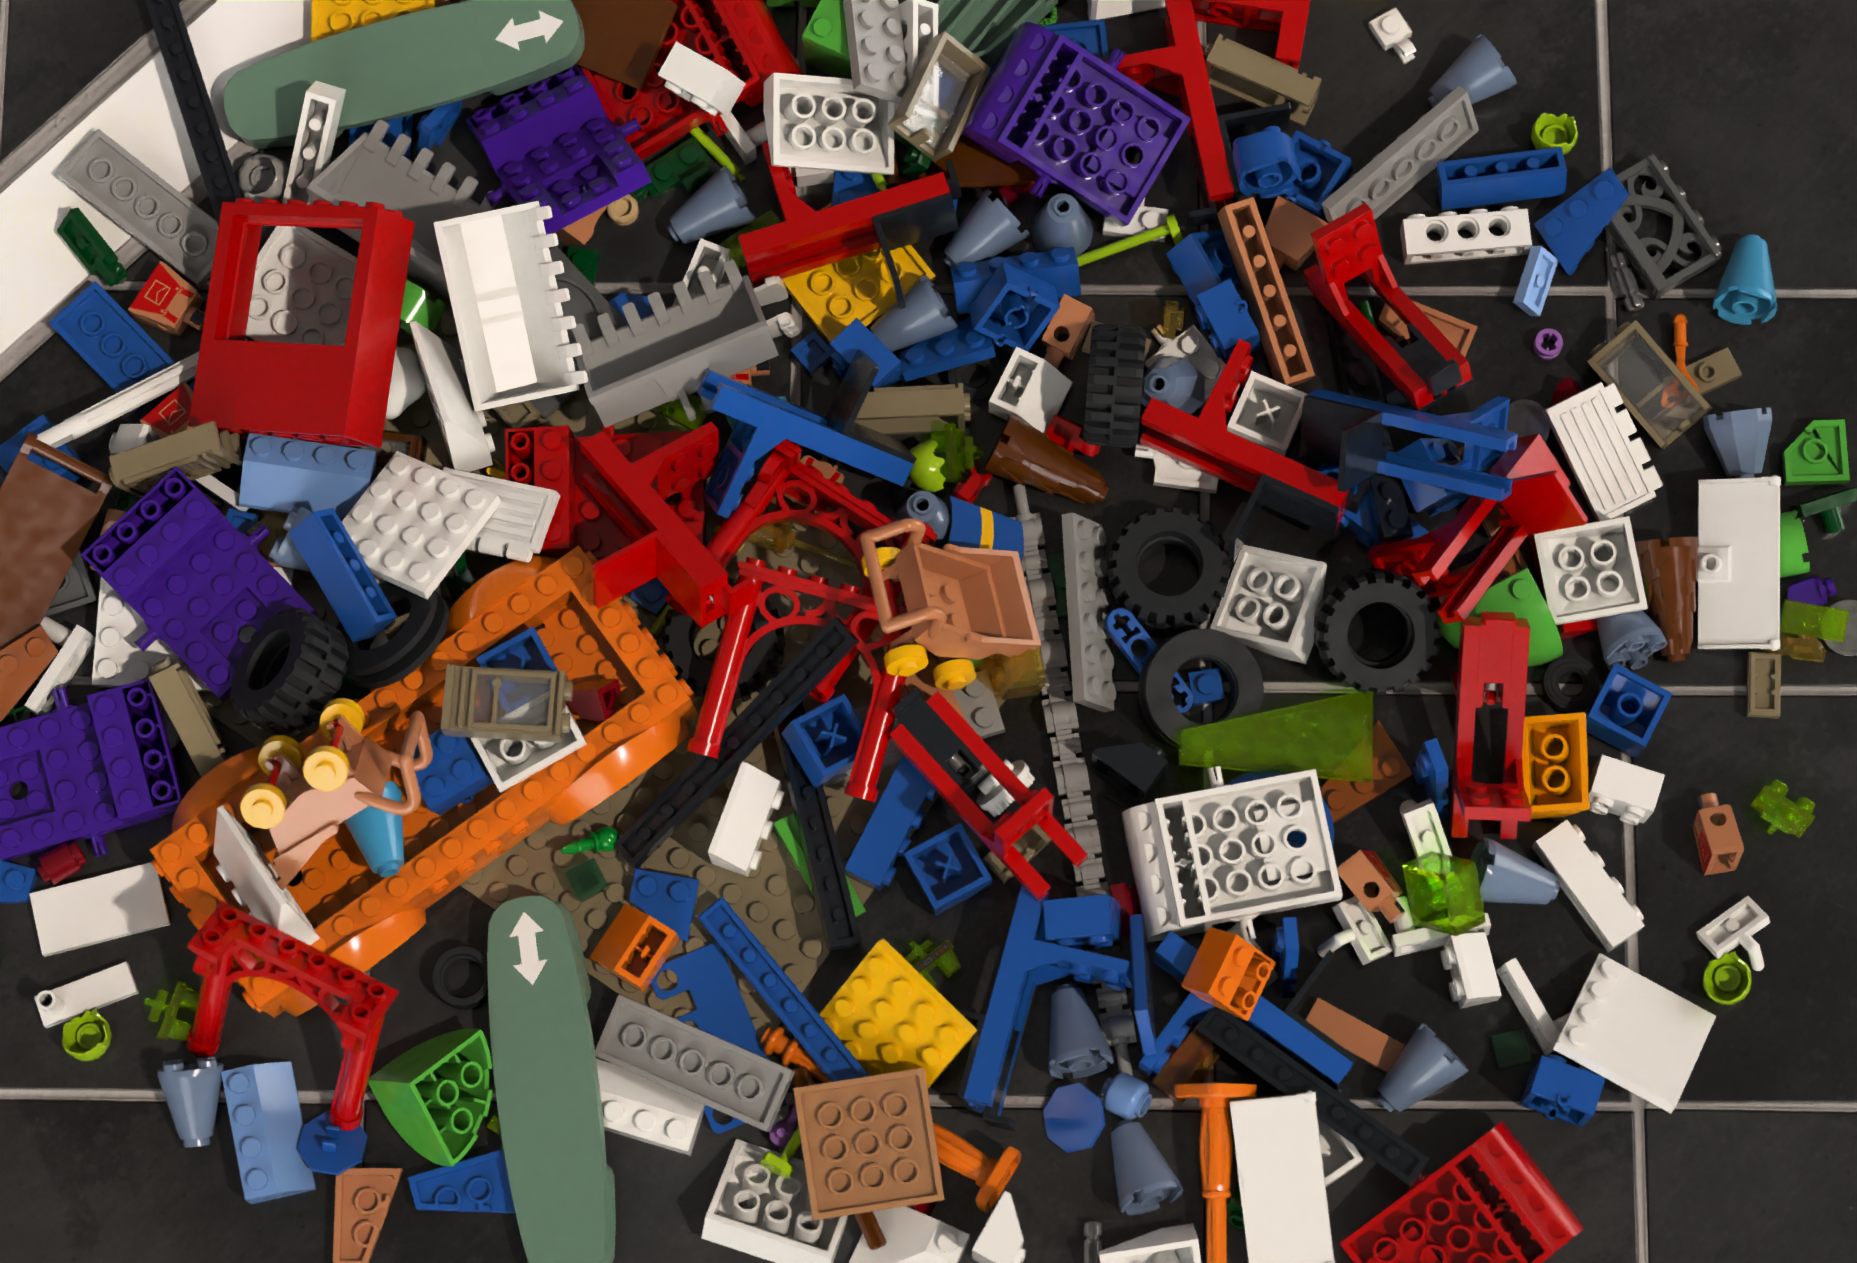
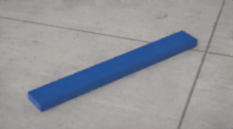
[697,897,869,1082]

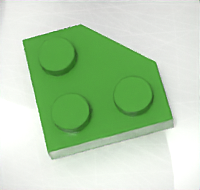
[1782,419,1850,485]

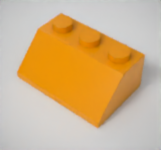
[1522,712,1590,819]

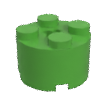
[399,279,448,338]
[1780,510,1810,578]

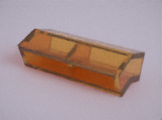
[1151,1018,1224,1105]

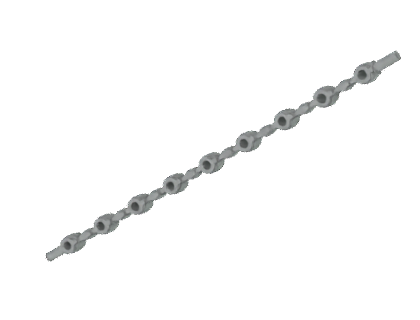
[1010,484,1137,1076]

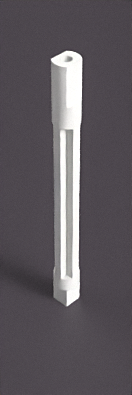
[37,337,248,448]

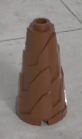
[983,413,1110,505]
[1635,537,1699,662]

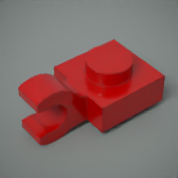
[1046,414,1101,457]
[951,461,993,511]

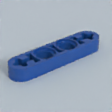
[1104,608,1193,713]

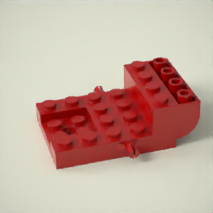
[580,0,803,160]
[505,423,707,561]
[1340,1120,1584,1263]

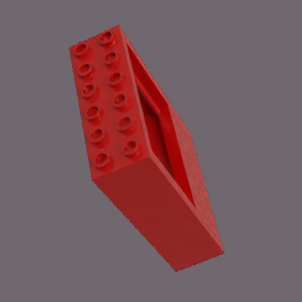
[188,198,415,448]

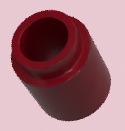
[36,840,88,885]

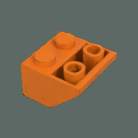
[589,904,679,993]
[1181,927,1276,1021]

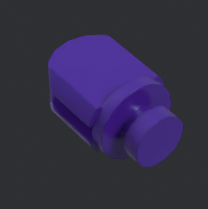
[1786,576,1837,612]

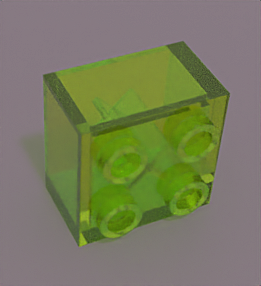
[1402,851,1486,936]

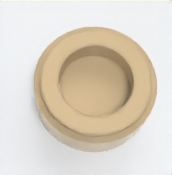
[607,194,639,226]

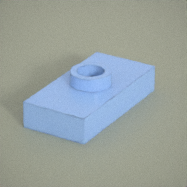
[1513,246,1558,316]

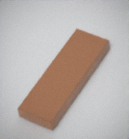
[1306,998,1405,1074]

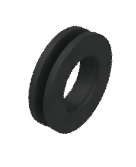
[336,580,449,689]
[1138,629,1264,752]

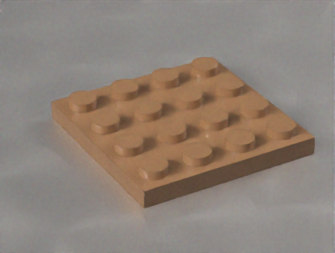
[793,1068,945,1221]

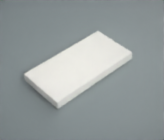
[29,862,171,957]

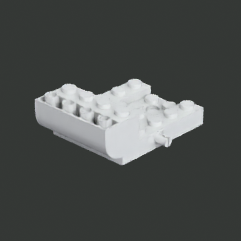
[1122,766,1343,943]

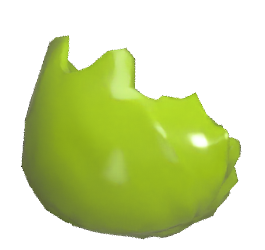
[1531,113,1578,155]
[908,439,946,492]
[1703,951,1752,1005]
[62,1008,112,1062]

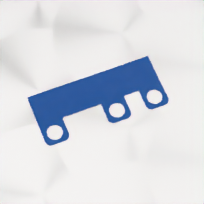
[651,941,787,1134]

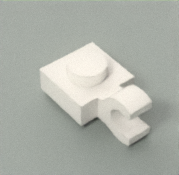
[1369,7,1416,64]

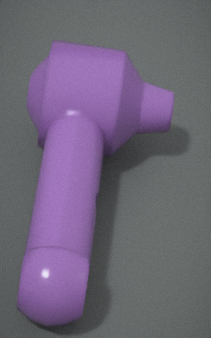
[770,1104,798,1148]

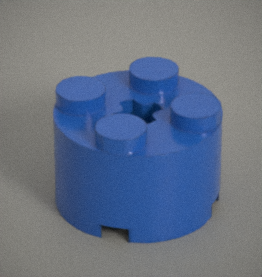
[1232,126,1301,198]

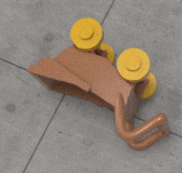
[860,518,1042,690]
[240,698,433,890]

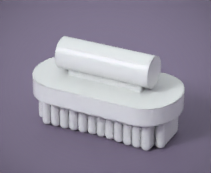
[976,759,1035,817]

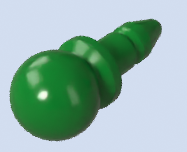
[560,826,620,854]

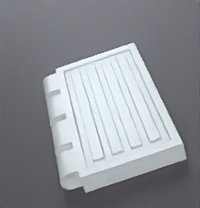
[1543,382,1663,522]
[443,467,561,563]

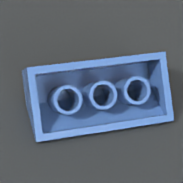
[239,433,377,521]
[221,1061,316,1204]

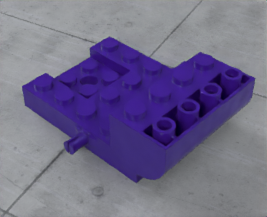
[962,22,1191,227]
[466,64,652,234]
[81,466,317,702]
[0,678,184,862]

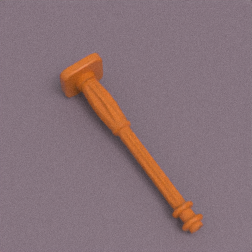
[760,1026,1022,1214]
[1174,1083,1257,1263]

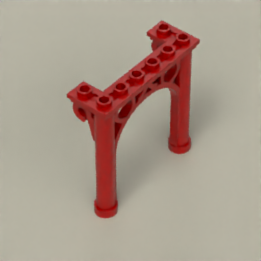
[665,439,937,703]
[686,557,912,802]
[186,901,399,1131]

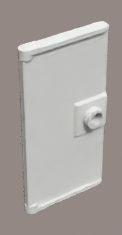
[1697,475,1781,651]
[1230,1091,1336,1263]

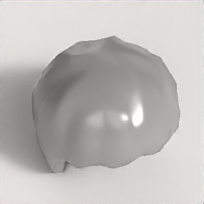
[238,154,289,203]

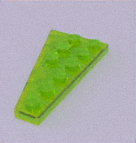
[1179,691,1373,783]

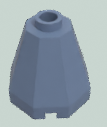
[1141,357,1205,414]
[1703,407,1772,479]

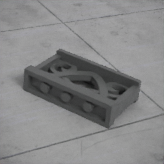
[1604,153,1722,301]

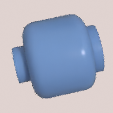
[1101,1072,1152,1120]

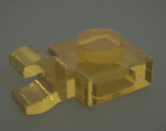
[1161,301,1186,339]
[1766,631,1826,663]

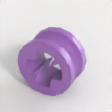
[1533,328,1563,360]

